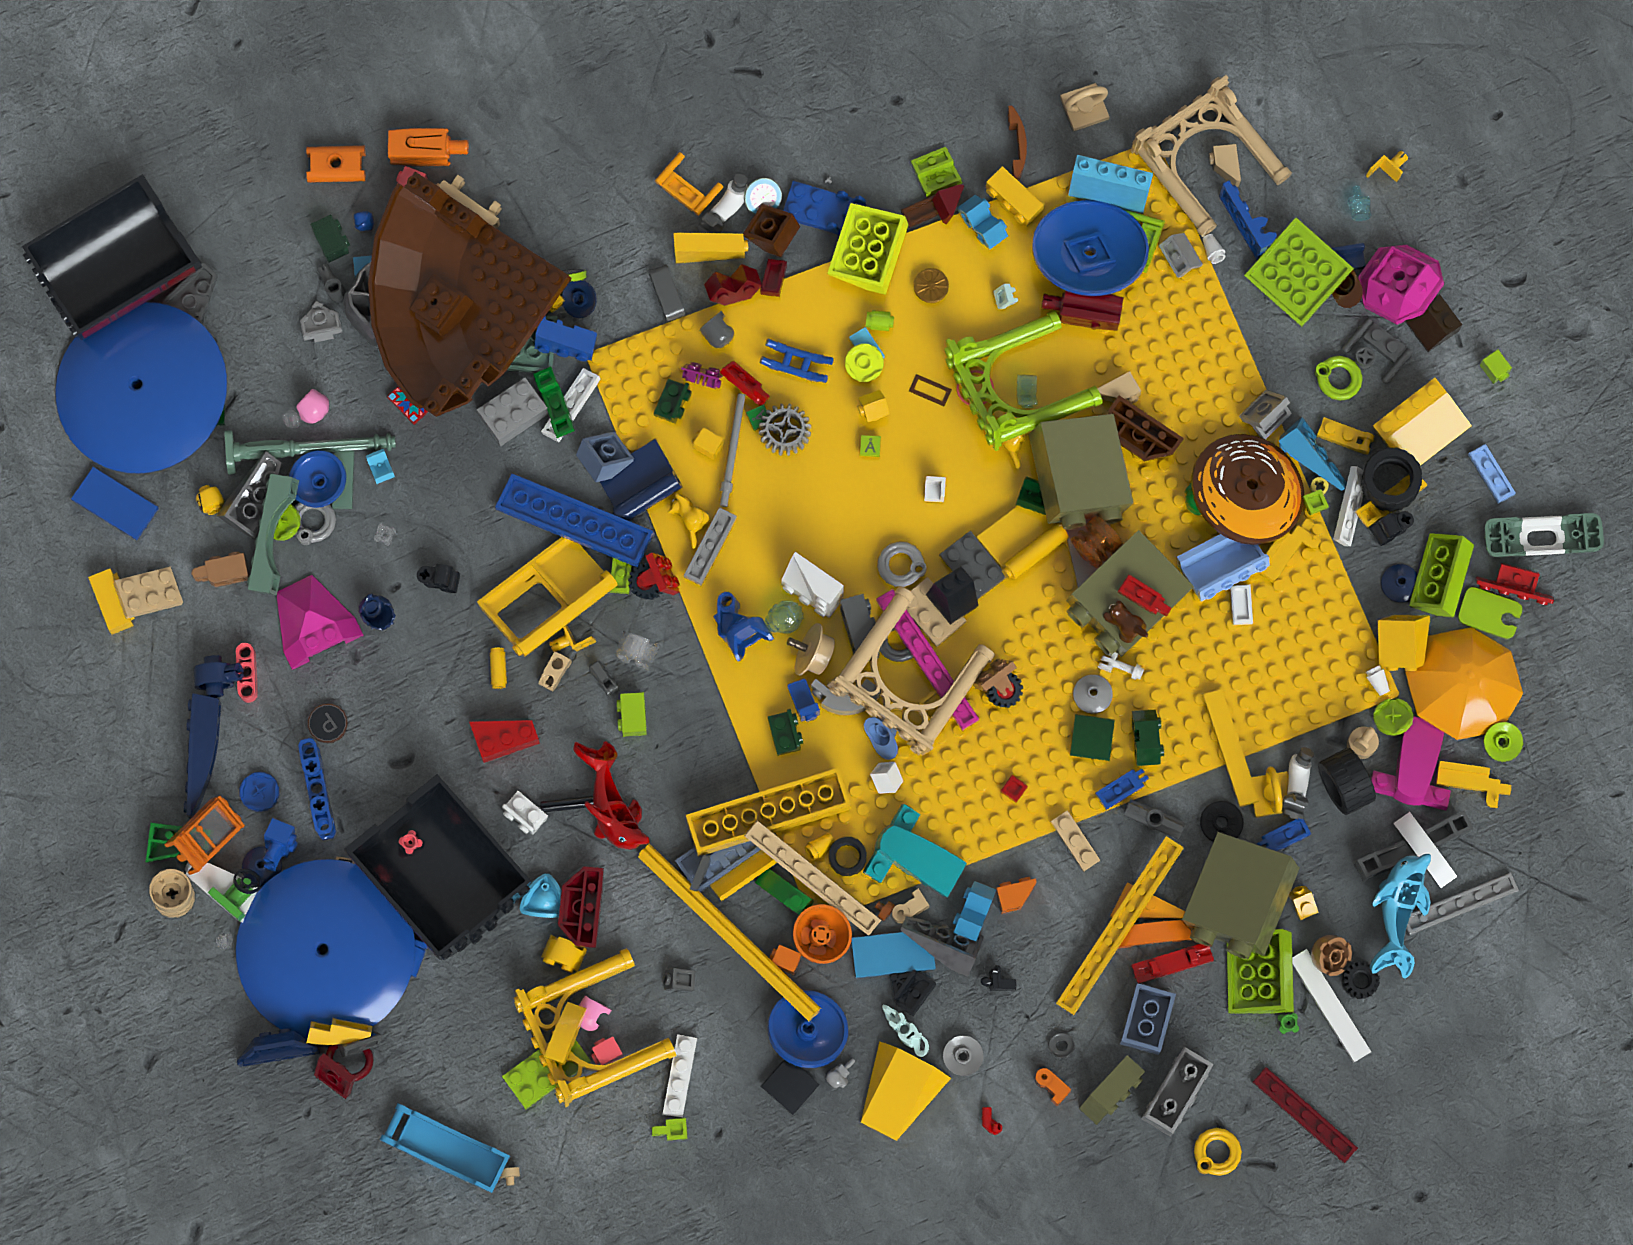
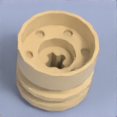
[149,869,195,918]

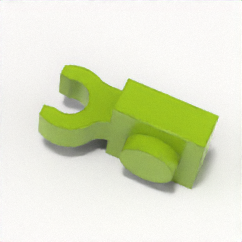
[652,1118,687,1141]

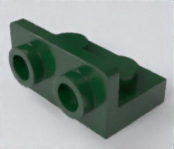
[654,379,692,424]
[768,709,803,756]

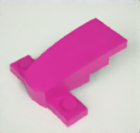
[1371,716,1451,811]

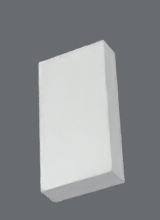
[1230,585,1253,625]

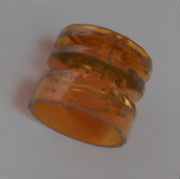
[1071,516,1123,569]

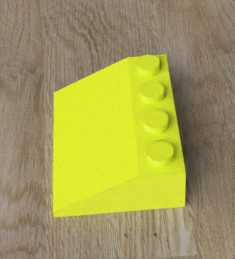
[827,203,908,295]

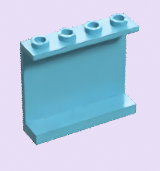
[1068,155,1153,214]

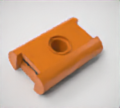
[306,145,366,183]

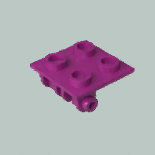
[681,362,723,389]

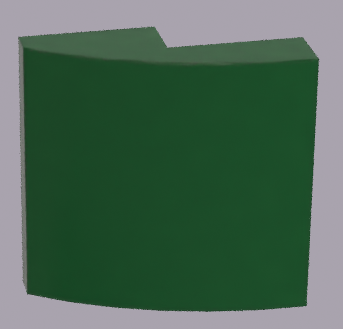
[1070,714,1115,761]

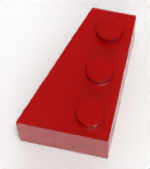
[469,720,540,763]

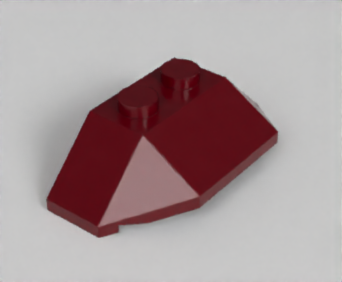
[558,866,604,948]

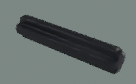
[540,796,593,812]

